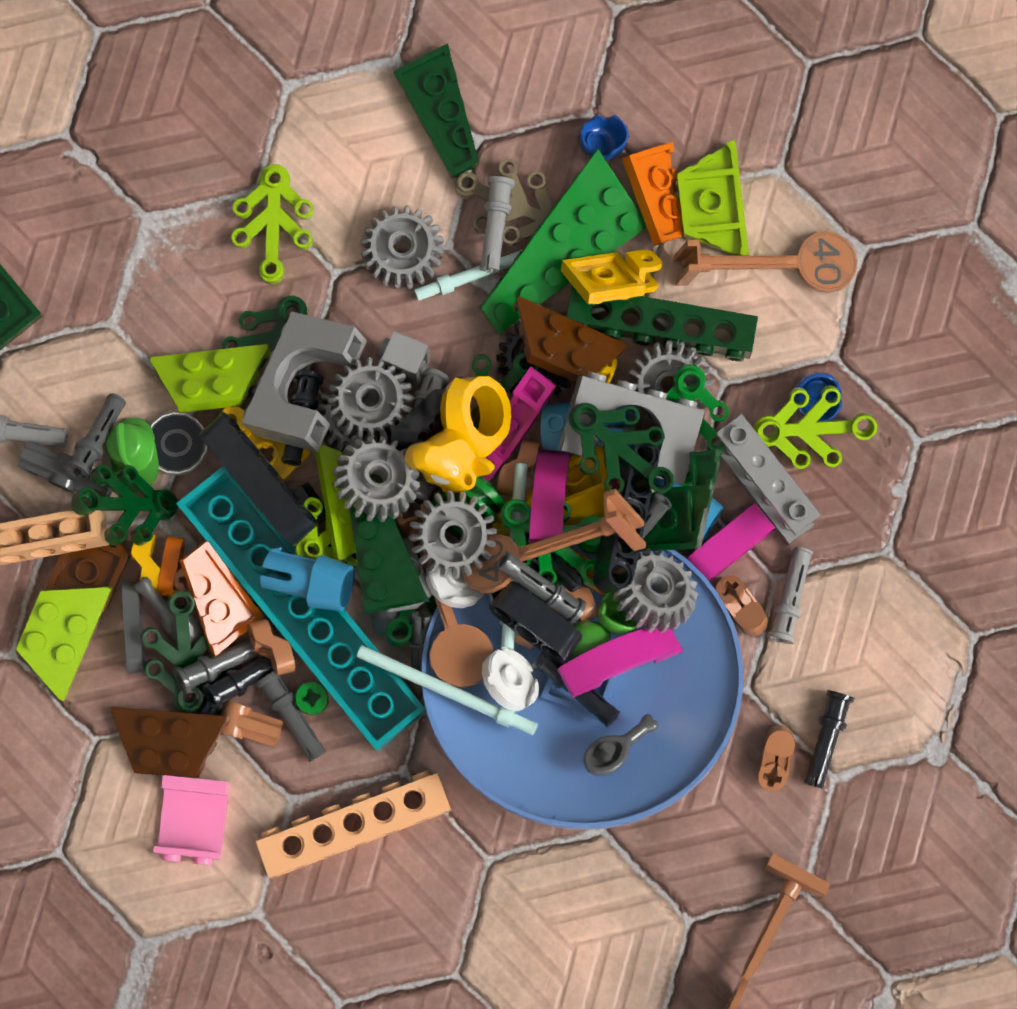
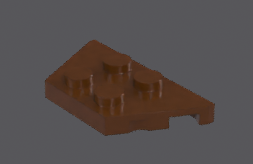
[513,296,627,383]
[45,544,131,614]
[111,707,231,778]

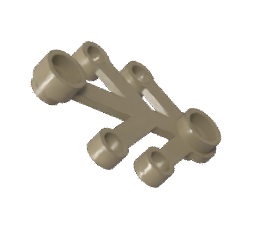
[455,159,552,247]

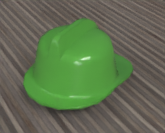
[106,418,159,492]

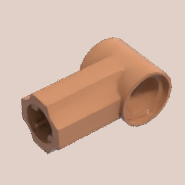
[221,701,284,748]

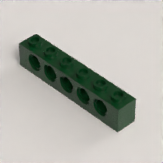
[567,285,758,362]

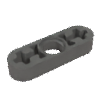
[122,581,146,674]

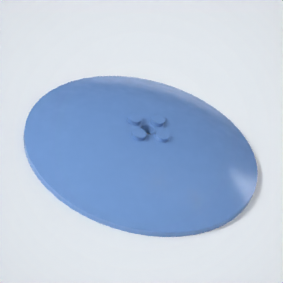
[421,524,743,830]

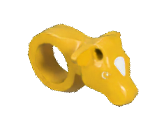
[405,376,512,493]

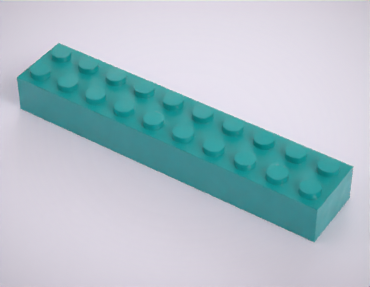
[176,466,427,753]

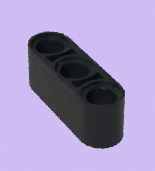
[391,389,445,451]
[489,581,583,664]

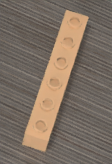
[0,510,109,566]
[256,770,451,879]

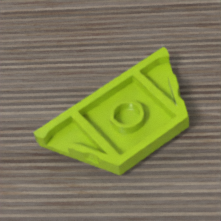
[677,140,749,256]
[150,344,271,413]
[315,444,371,562]
[16,586,112,701]

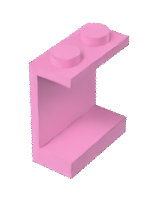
[153,775,230,865]

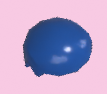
[578,115,629,161]
[795,371,843,421]

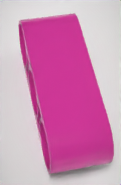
[687,503,776,582]

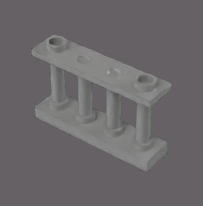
[713,414,821,545]

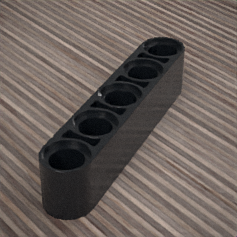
[199,412,318,546]
[593,444,659,593]

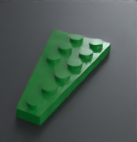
[479,149,647,334]

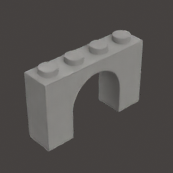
[241,312,367,452]
[557,371,705,485]

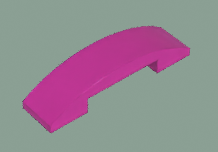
[481,367,556,483]
[529,450,570,543]
[557,627,683,698]

